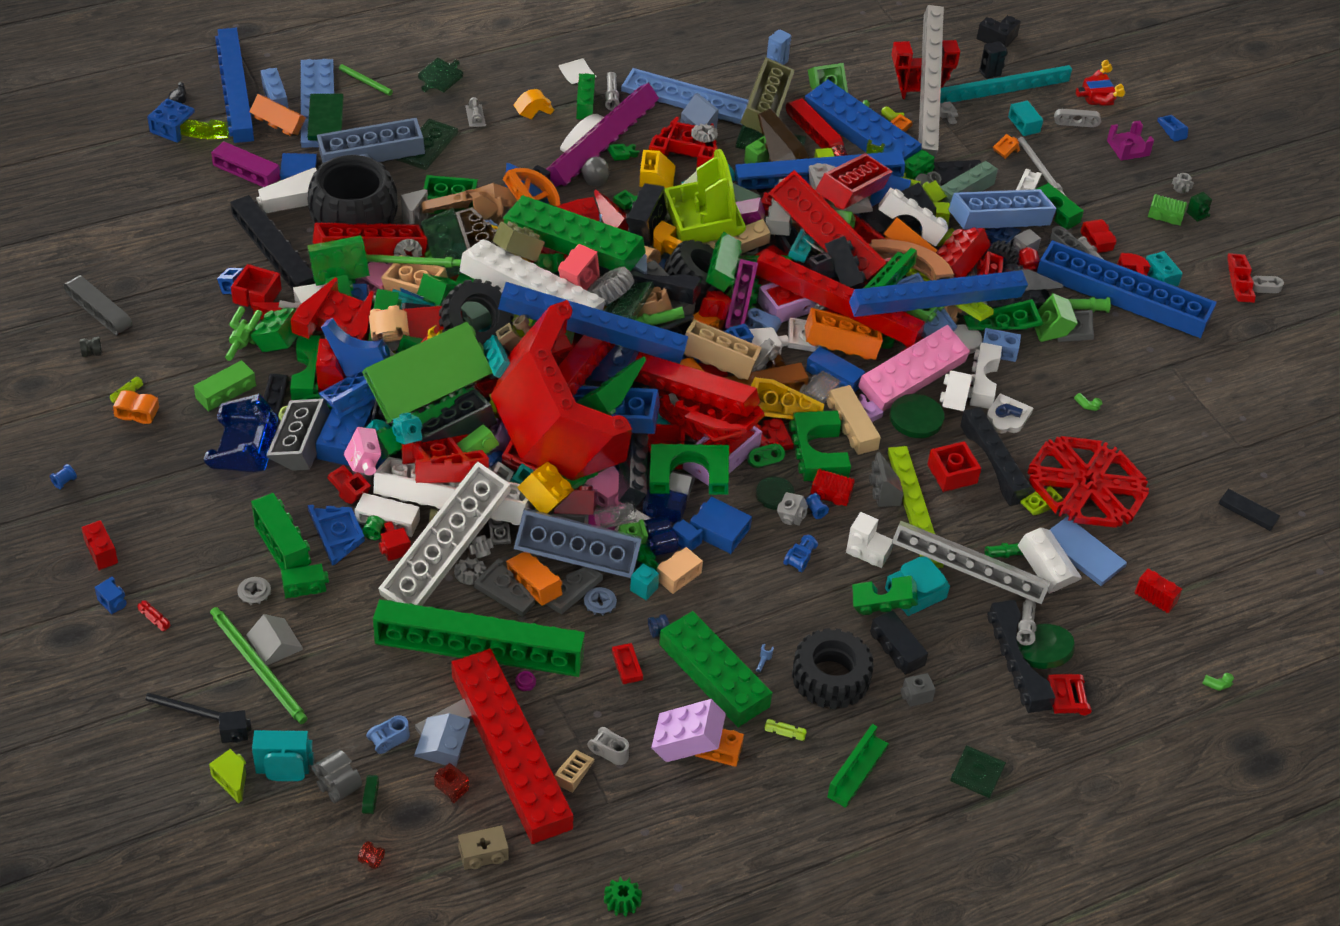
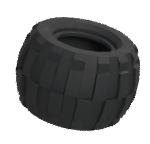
[307,155,398,225]

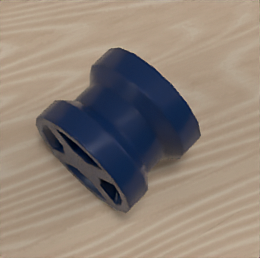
[648,614,669,638]

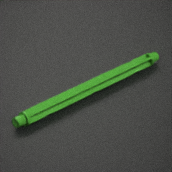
[210,607,308,724]

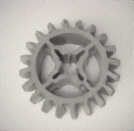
[587,267,634,306]

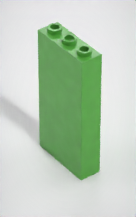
[362,322,493,424]

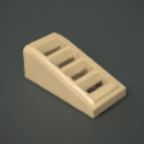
[554,750,594,793]

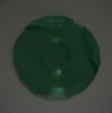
[756,476,795,510]

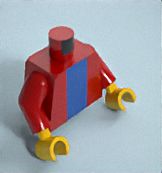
[1076,60,1125,106]

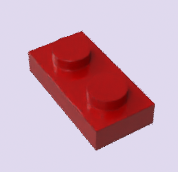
[611,643,643,684]

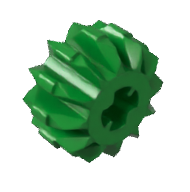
[604,876,642,918]

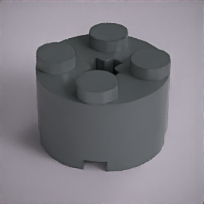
[312,750,362,804]

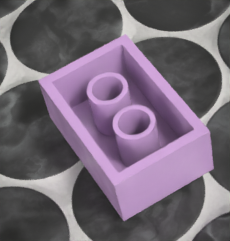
[651,699,726,762]

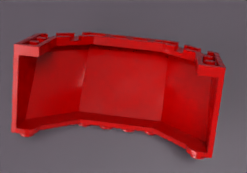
[491,300,632,481]

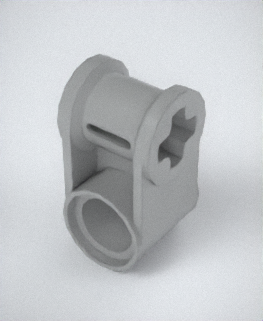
[587,727,629,765]

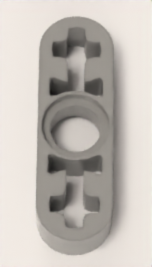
[1054,109,1101,127]

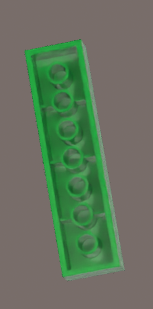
[503,195,646,272]

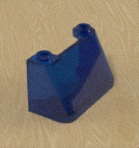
[204,393,278,473]

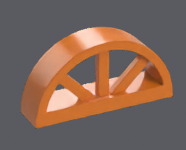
[503,168,560,206]

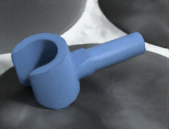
[756,644,774,673]

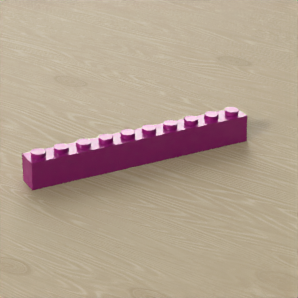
[546,82,659,187]

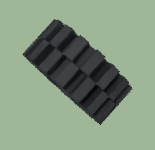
[986,240,1019,267]

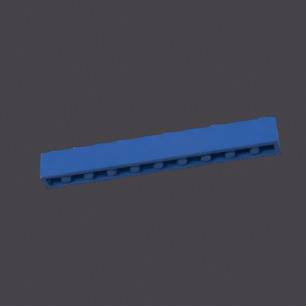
[215,28,254,143]
[735,151,905,190]
[849,270,1028,317]
[498,282,688,364]

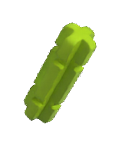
[110,377,143,404]
[765,719,807,741]

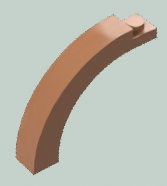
[869,239,954,281]

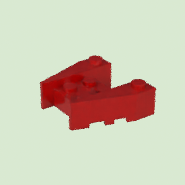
[891,40,960,99]
[649,117,718,171]
[291,277,374,341]
[402,434,489,483]

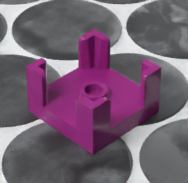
[1107,121,1154,161]

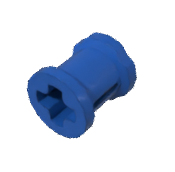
[50,464,77,489]
[805,493,829,519]

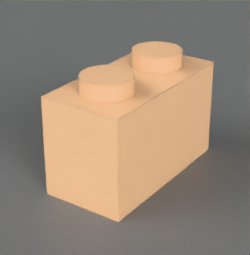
[657,547,703,594]

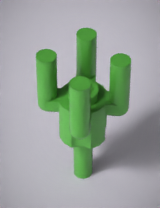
[225,306,263,361]

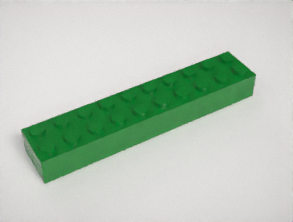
[373,599,585,677]

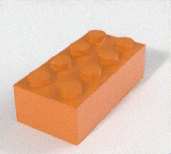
[805,308,883,360]

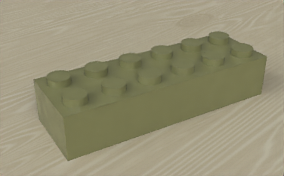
[740,57,795,134]

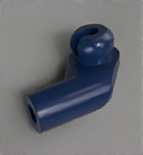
[995,403,1023,418]

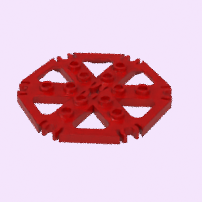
[1027,436,1149,528]

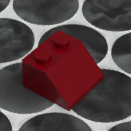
[554,485,597,515]

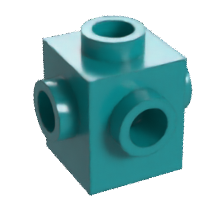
[392,413,423,445]

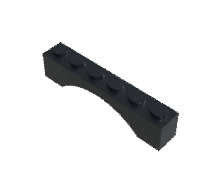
[775,226,837,279]
[598,266,701,305]
[960,407,1031,506]
[987,600,1056,713]

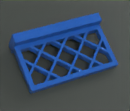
[319,372,375,418]

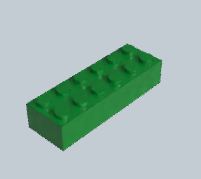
[659,611,773,727]

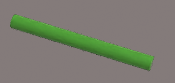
[339,64,393,96]

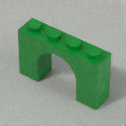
[789,411,851,481]
[650,444,729,495]

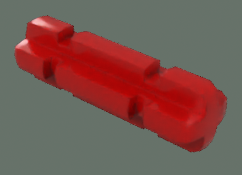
[137,600,171,631]

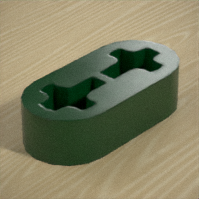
[362,775,379,814]

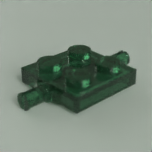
[418,58,463,93]

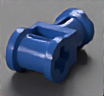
[783,535,818,573]

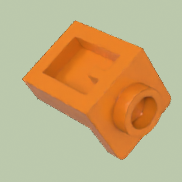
[993,134,1020,159]

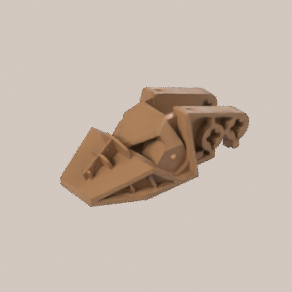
[421,183,517,239]

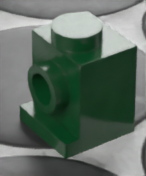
[1186,192,1212,222]

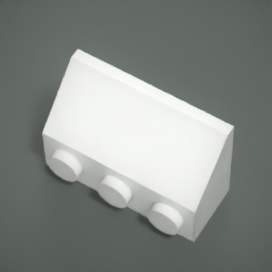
[1017,528,1082,594]

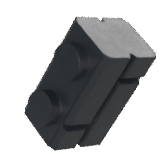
[979,41,1008,79]

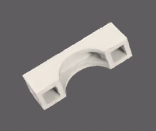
[878,188,948,247]
[968,342,1002,409]

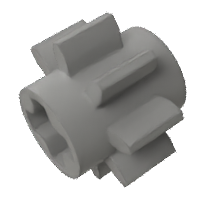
[1172,173,1194,193]
[468,535,494,558]

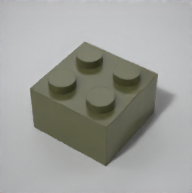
[493,221,545,262]

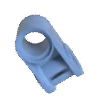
[745,308,781,332]
[366,715,410,754]

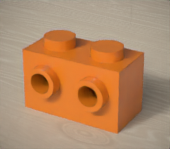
[695,729,744,767]

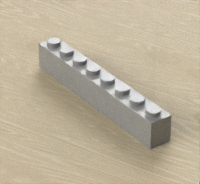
[892,521,1050,604]

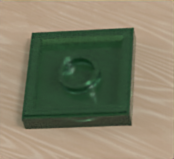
[950,745,1006,798]

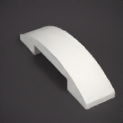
[560,114,604,152]

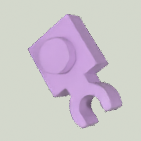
[859,394,883,422]

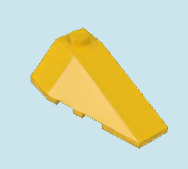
[751,377,824,419]

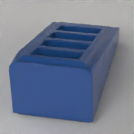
[1157,115,1188,142]

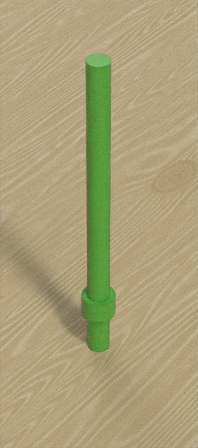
[366,254,461,268]

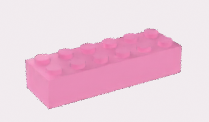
[858,324,970,412]

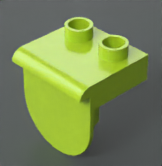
[665,149,746,243]

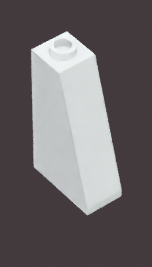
[256,168,317,213]

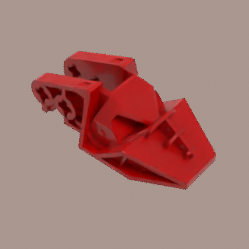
[659,394,765,442]

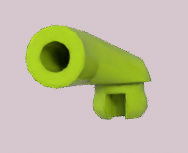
[881,106,904,121]

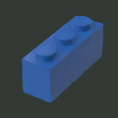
[806,346,865,392]

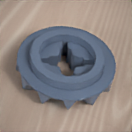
[584,587,617,616]

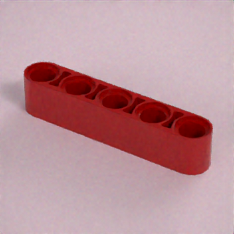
[786,98,844,152]

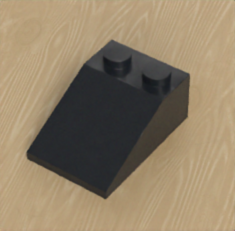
[1002,264,1063,291]

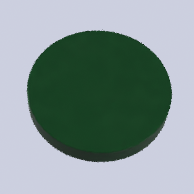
[890,394,944,438]
[1016,624,1075,669]

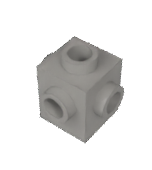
[777,492,808,526]

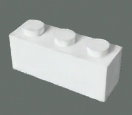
[355,493,420,537]

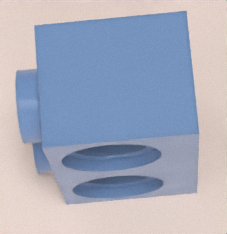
[982,328,1021,362]

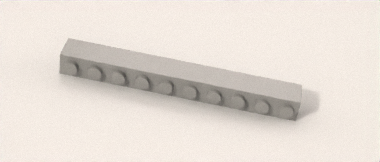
[918,5,944,157]

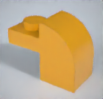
[514,89,554,120]
[653,221,683,255]

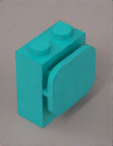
[885,557,950,616]
[252,730,314,781]

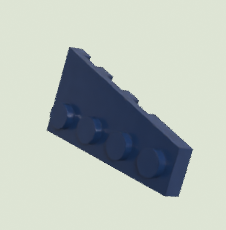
[585,345,639,387]

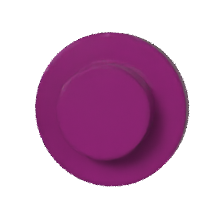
[515,671,536,691]

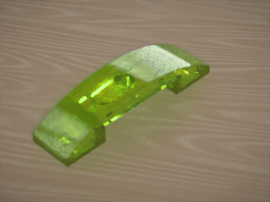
[180,119,228,139]

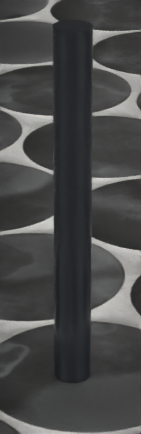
[146,693,222,721]

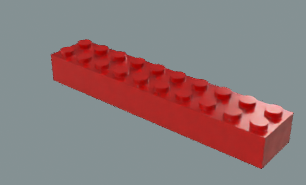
[451,649,574,844]

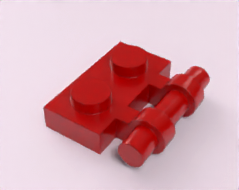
[754,418,794,450]

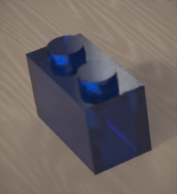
[643,487,688,523]

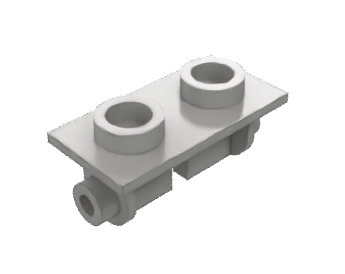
[465,97,486,127]
[752,338,780,372]

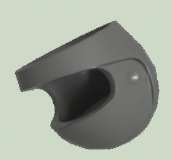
[582,157,610,187]

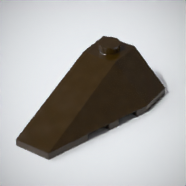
[758,108,810,162]
[455,207,501,250]

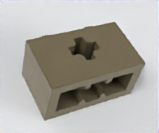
[458,825,508,870]

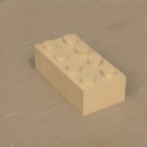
[684,319,762,380]

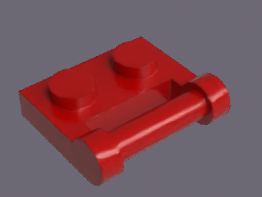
[1047,674,1092,715]

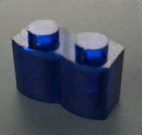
[643,516,678,556]

